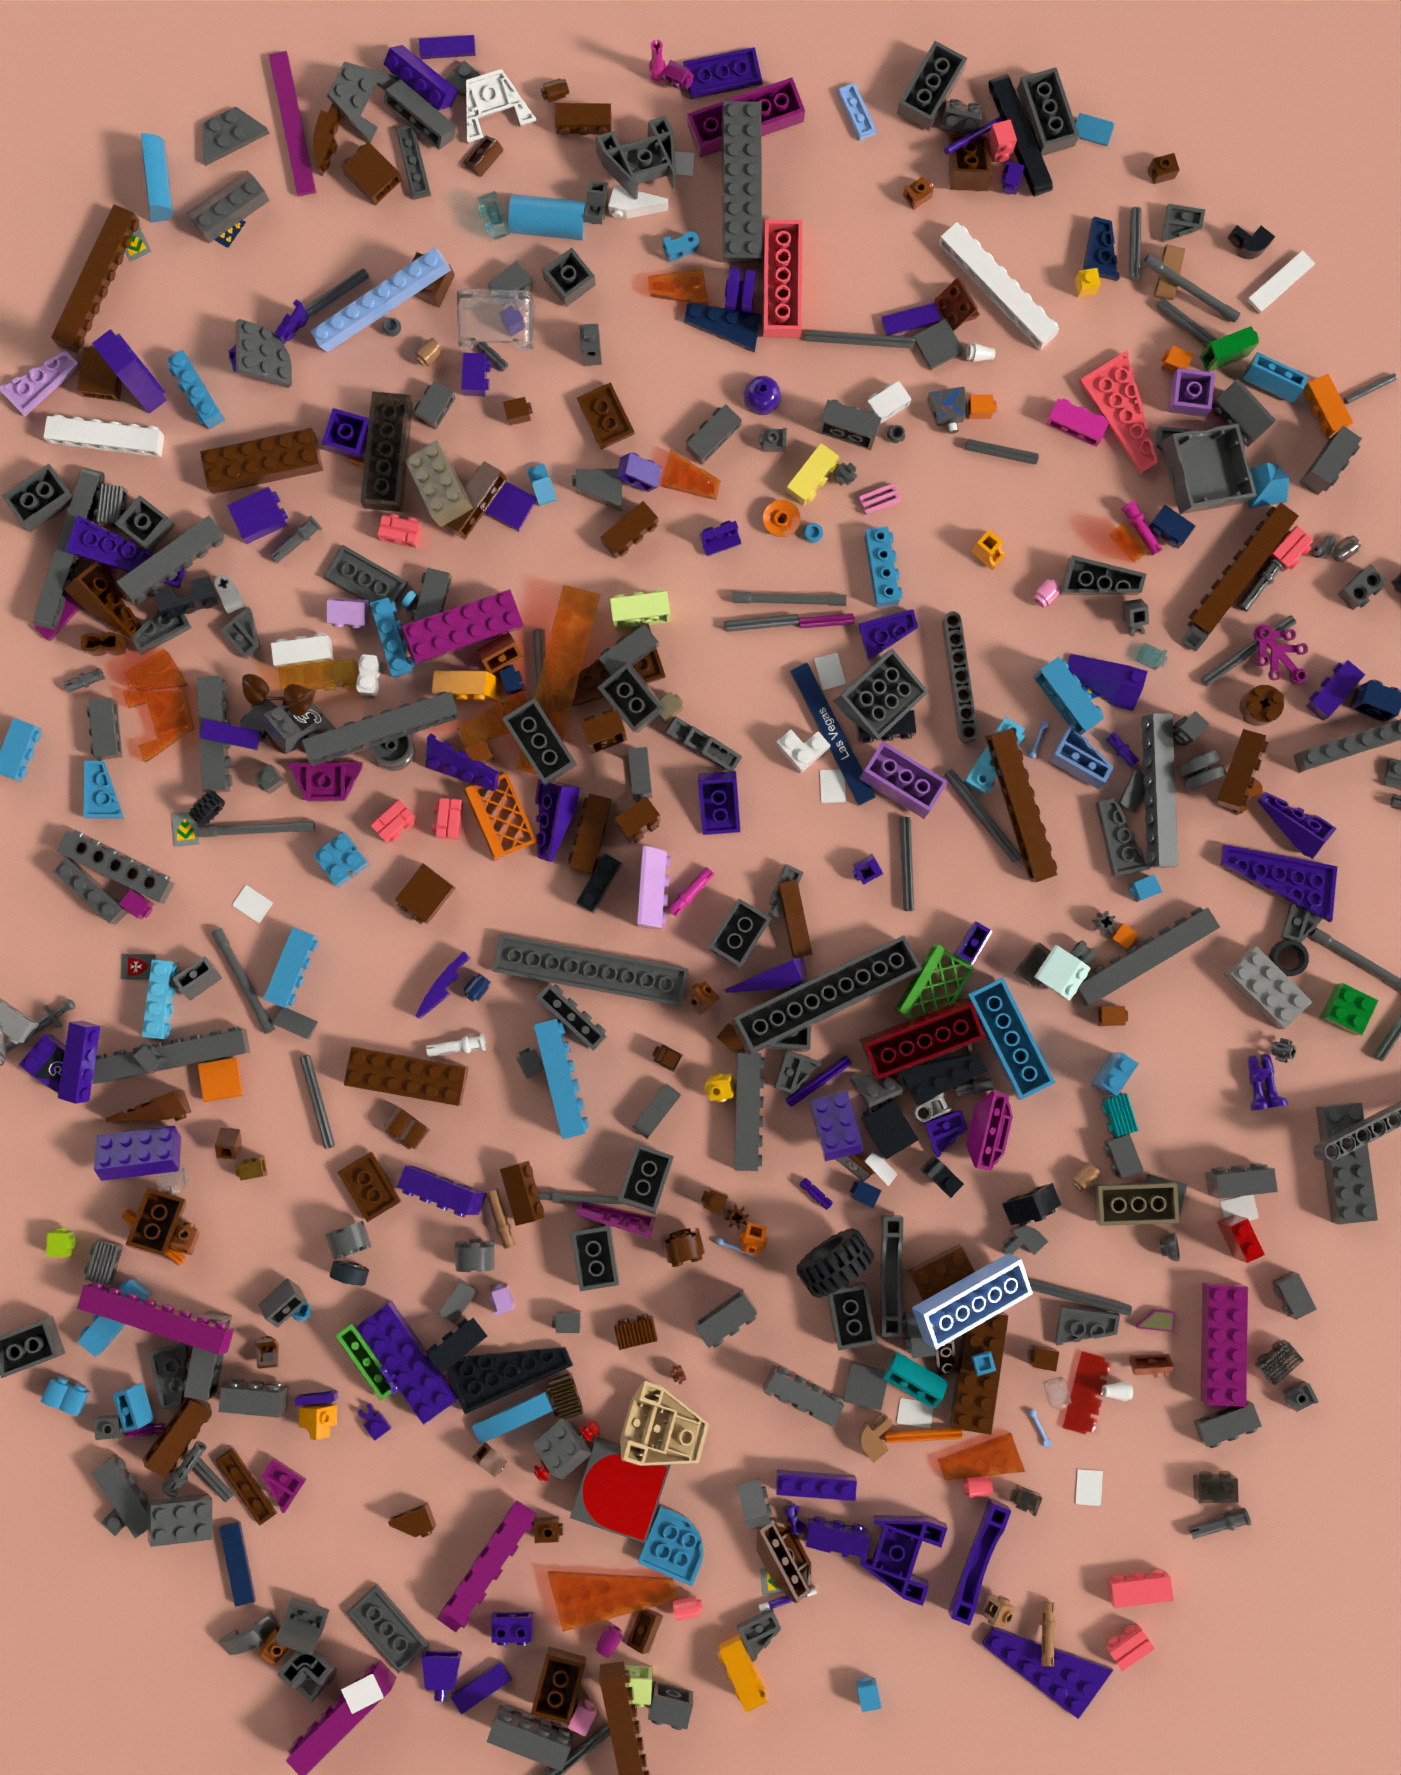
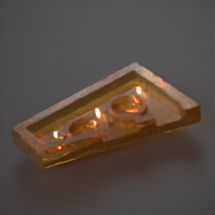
[648,269,708,306]
[661,449,721,500]

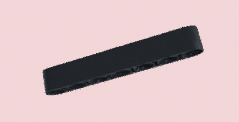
[988,74,1053,197]

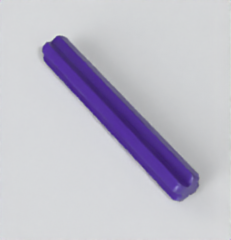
[785,1056,852,1107]

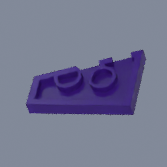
[858,609,918,661]

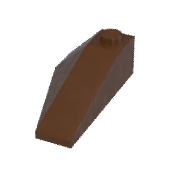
[64,562,141,638]
[105,1090,191,1122]

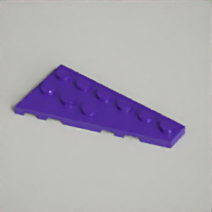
[1220,845,1338,922]
[982,1627,1113,1719]

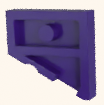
[274,299,309,344]

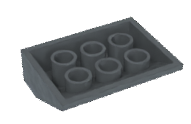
[833,648,929,740]

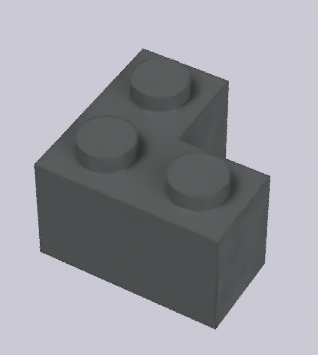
[902,1312,937,1358]

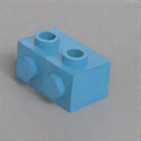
[112,1382,154,1432]

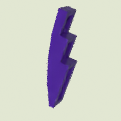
[416,952,471,1019]

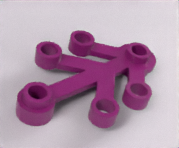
[1253,624,1308,684]

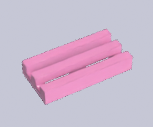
[859,483,901,515]

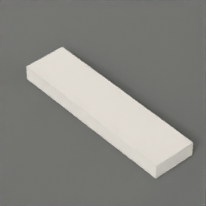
[1247,250,1315,314]

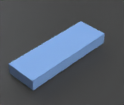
[837,82,877,141]

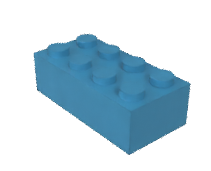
[1033,656,1104,735]

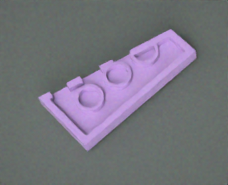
[0,350,80,416]

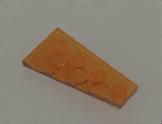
[937,1433,1025,1480]

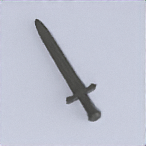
[0,999,75,1056]

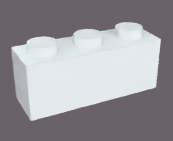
[271,633,334,669]

